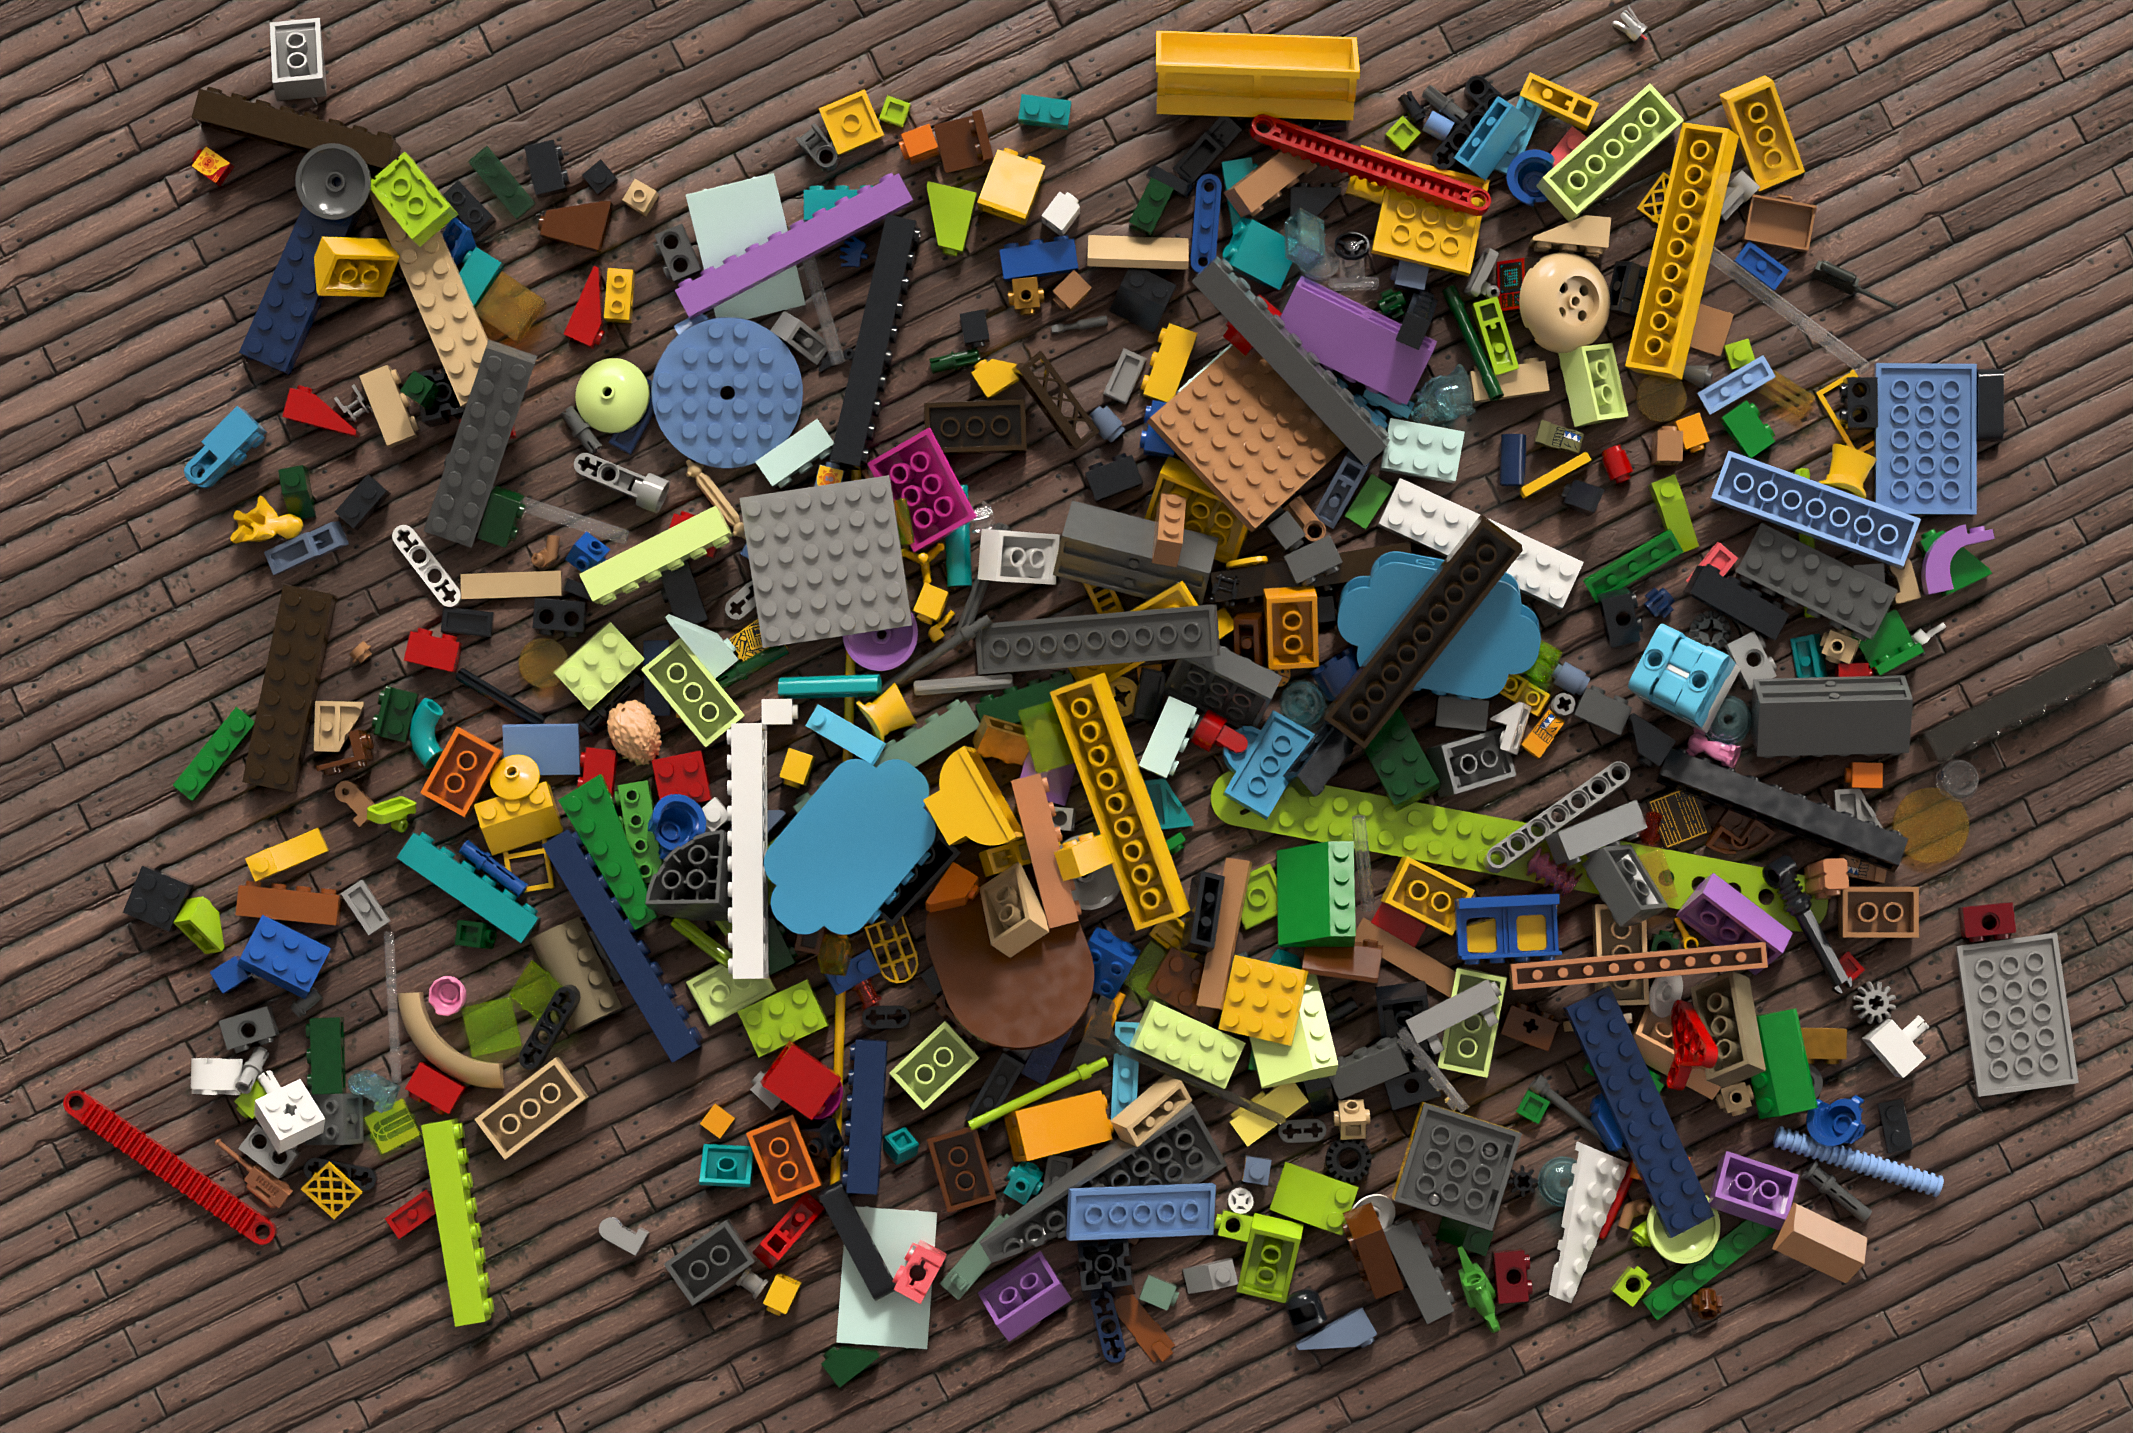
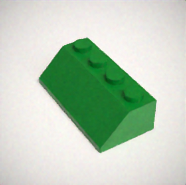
[1751,1008,1818,1119]

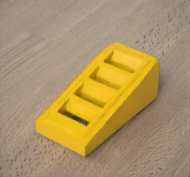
[1083,583,1124,614]

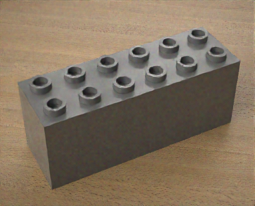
[1053,501,1219,606]
[1750,675,1913,758]

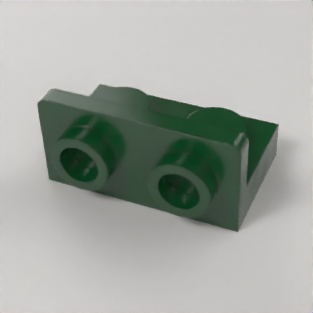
[371,686,419,743]

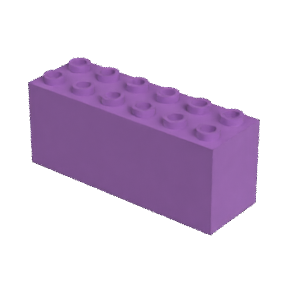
[1280,276,1437,405]

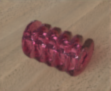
[1526,846,1583,898]

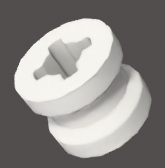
[1228,1187,1254,1214]

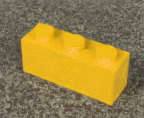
[1140,323,1197,402]

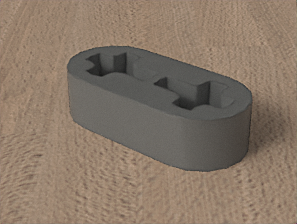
[1278,1118,1326,1143]

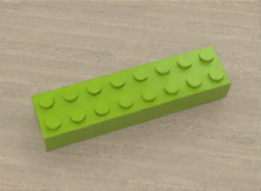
[421,1118,494,1327]

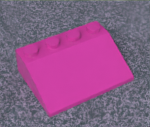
[867,428,977,552]

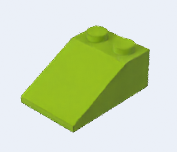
[1269,1162,1359,1236]
[1236,1213,1304,1303]

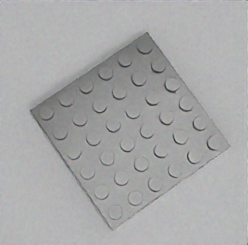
[740,475,913,648]

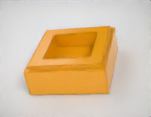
[700,1103,735,1139]

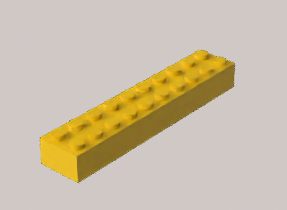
[1625,122,1739,380]
[1050,672,1190,931]

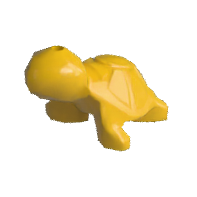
[230,496,303,544]

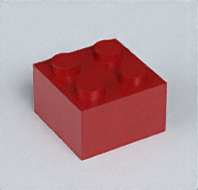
[652,750,713,803]

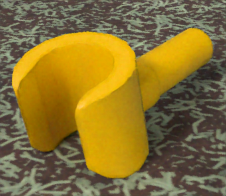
[928,610,955,643]
[1674,917,1699,949]

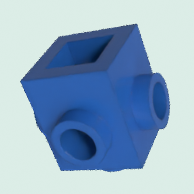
[565,531,611,572]

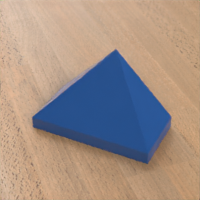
[443,216,476,266]

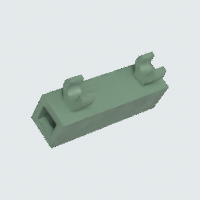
[939,1213,1010,1300]

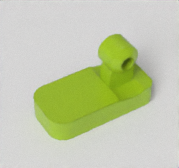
[367,796,416,833]

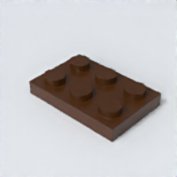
[1145,946,1229,1027]

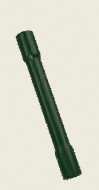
[1442,285,1504,401]

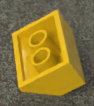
[314,237,400,297]
[474,782,564,856]

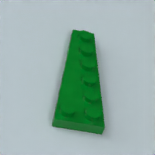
[558,774,658,930]

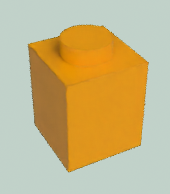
[1673,413,1710,454]

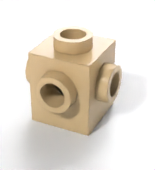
[1820,628,1861,664]
[1715,1081,1754,1116]
[1333,1099,1370,1140]

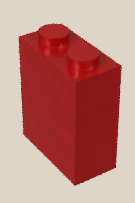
[760,1040,841,1120]

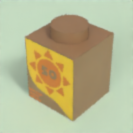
[1053,270,1092,312]

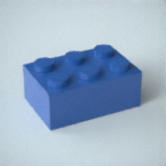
[237,915,331,999]

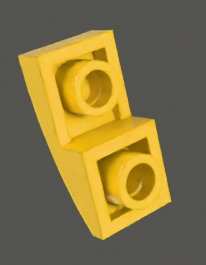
[1499,674,1552,718]

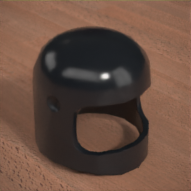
[1285,1288,1327,1334]

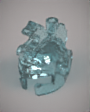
[1411,364,1476,424]

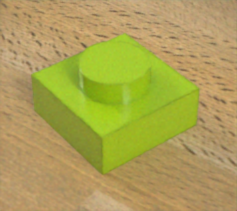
[1723,339,1755,370]

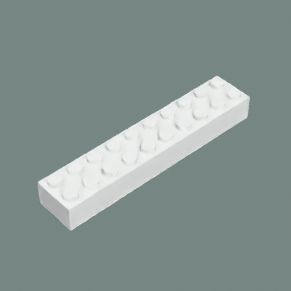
[727,723,769,979]

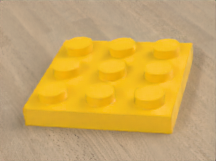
[1218,955,1308,1046]

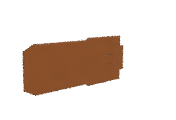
[1114,1295,1175,1362]

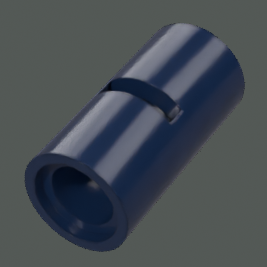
[1500,434,1526,486]

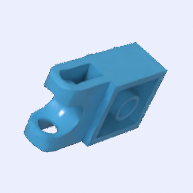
[184,406,267,488]

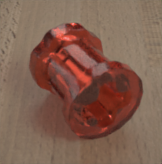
[851,977,882,1010]

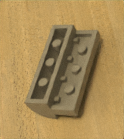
[530,916,622,1031]

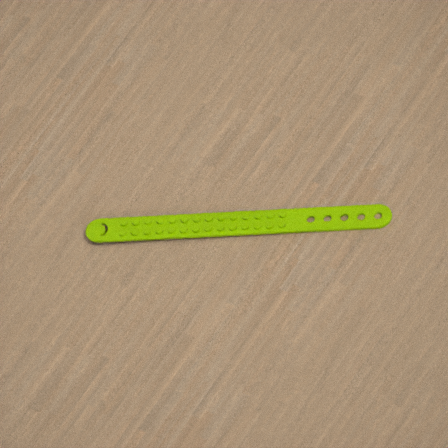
[1210,771,1828,932]

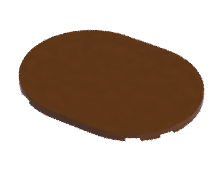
[926,860,1094,1050]

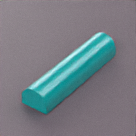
[945,485,972,587]
[778,674,882,699]

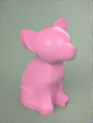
[1686,727,1741,769]

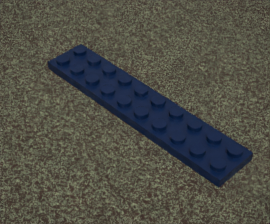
[1563,986,1715,1238]

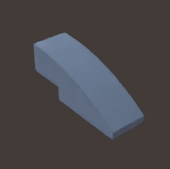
[264,521,349,575]

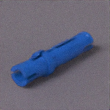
[459,840,528,897]

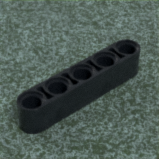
[817,1180,896,1301]

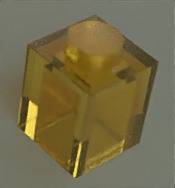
[817,934,853,976]

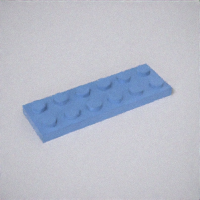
[1066,1183,1216,1241]

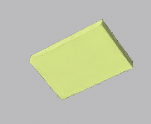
[686,964,777,1026]

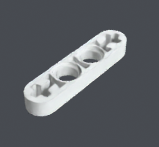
[392,525,462,607]

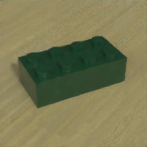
[1360,707,1441,812]

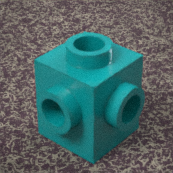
[1003,1161,1045,1205]

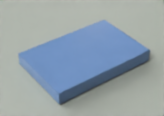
[502,724,581,776]

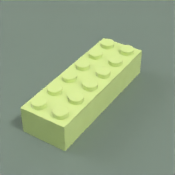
[1536,84,1684,222]
[579,506,733,606]

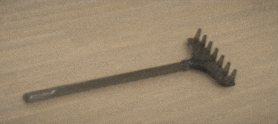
[1068,995,1286,1125]

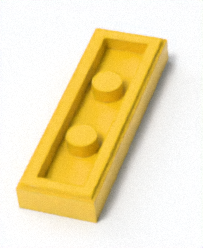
[1519,452,1591,499]

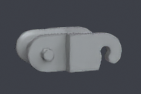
[334,384,370,423]

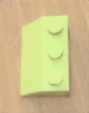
[1558,343,1628,427]

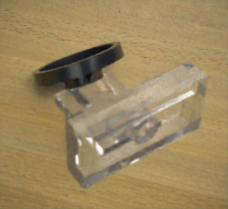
[1327,232,1379,291]

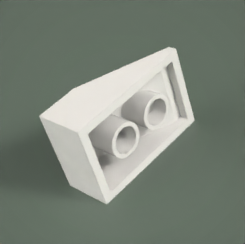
[978,529,1060,585]

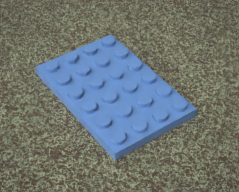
[1874,363,1977,515]

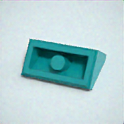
[1790,634,1828,678]

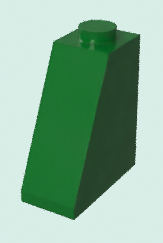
[1916,529,1992,597]

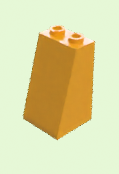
[1003,1090,1114,1162]

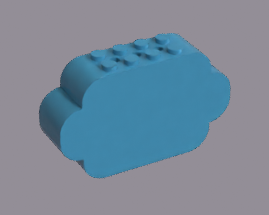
[1338,551,1541,700]
[764,759,937,935]

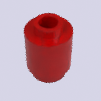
[1601,445,1634,484]

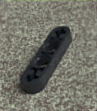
[519,985,581,1070]

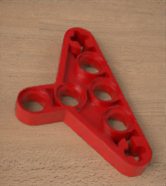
[1667,1000,1718,1091]

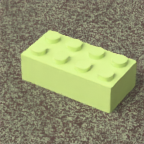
[641,637,745,748]
[1437,967,1508,1078]
[1129,1000,1245,1089]

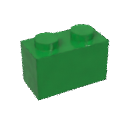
[1719,400,1775,458]

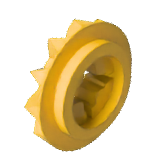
[1109,677,1138,717]

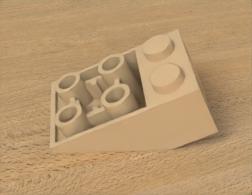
[1528,215,1611,258]

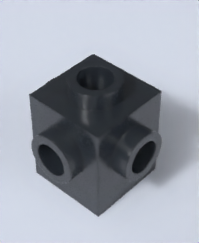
[801,1118,844,1159]

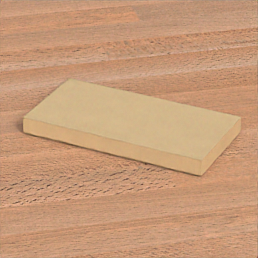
[1087,235,1189,270]

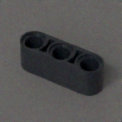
[1977,369,2004,442]

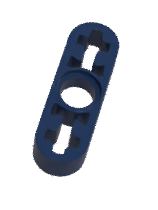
[1091,1291,1126,1363]

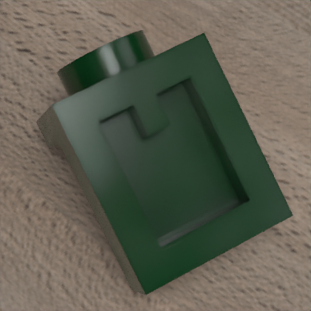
[455,920,497,949]

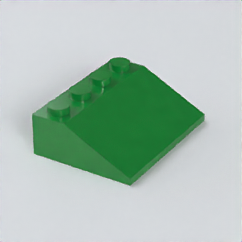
[1277,841,1356,947]

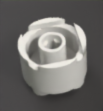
[191,1058,243,1095]

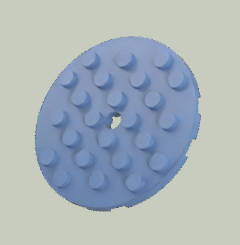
[651,317,803,468]

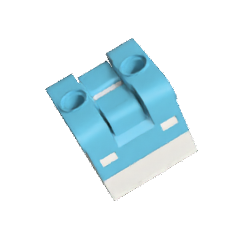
[1628,624,1741,733]

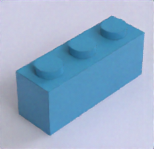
[1454,96,1530,181]

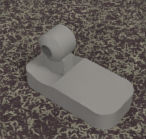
[1463,248,1500,299]

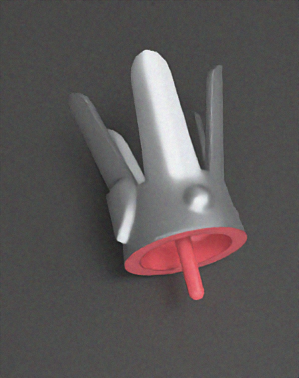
[1611,5,1647,42]

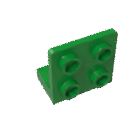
[1852,610,1924,676]

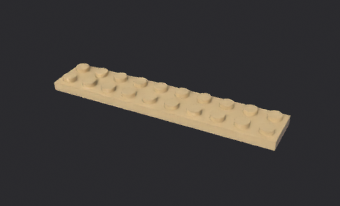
[369,190,488,408]

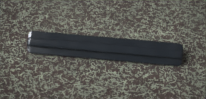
[455,668,545,724]

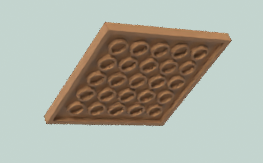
[1147,345,1346,532]

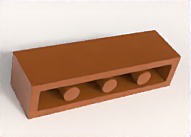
[235,881,343,925]

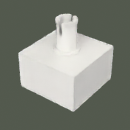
[1861,1015,1929,1078]

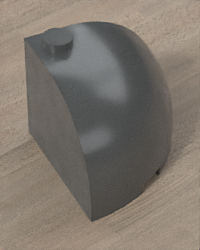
[645,830,732,921]

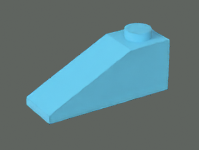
[805,704,886,765]

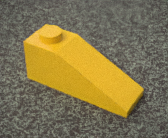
[1519,72,1599,131]

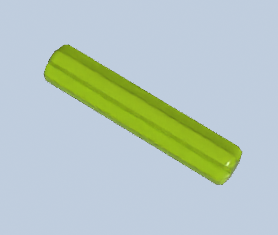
[671,918,733,968]

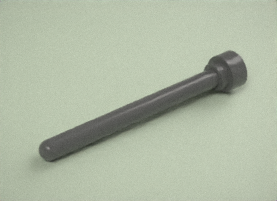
[1528,1074,1629,1159]

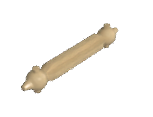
[686,459,746,540]

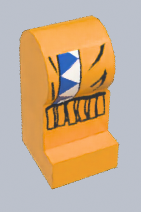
[1520,709,1565,759]

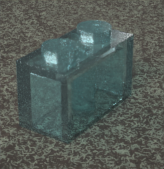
[1285,208,1326,271]

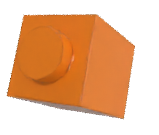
[1844,762,1883,789]

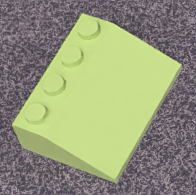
[1249,974,1338,1089]

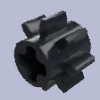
[1507,1165,1539,1197]

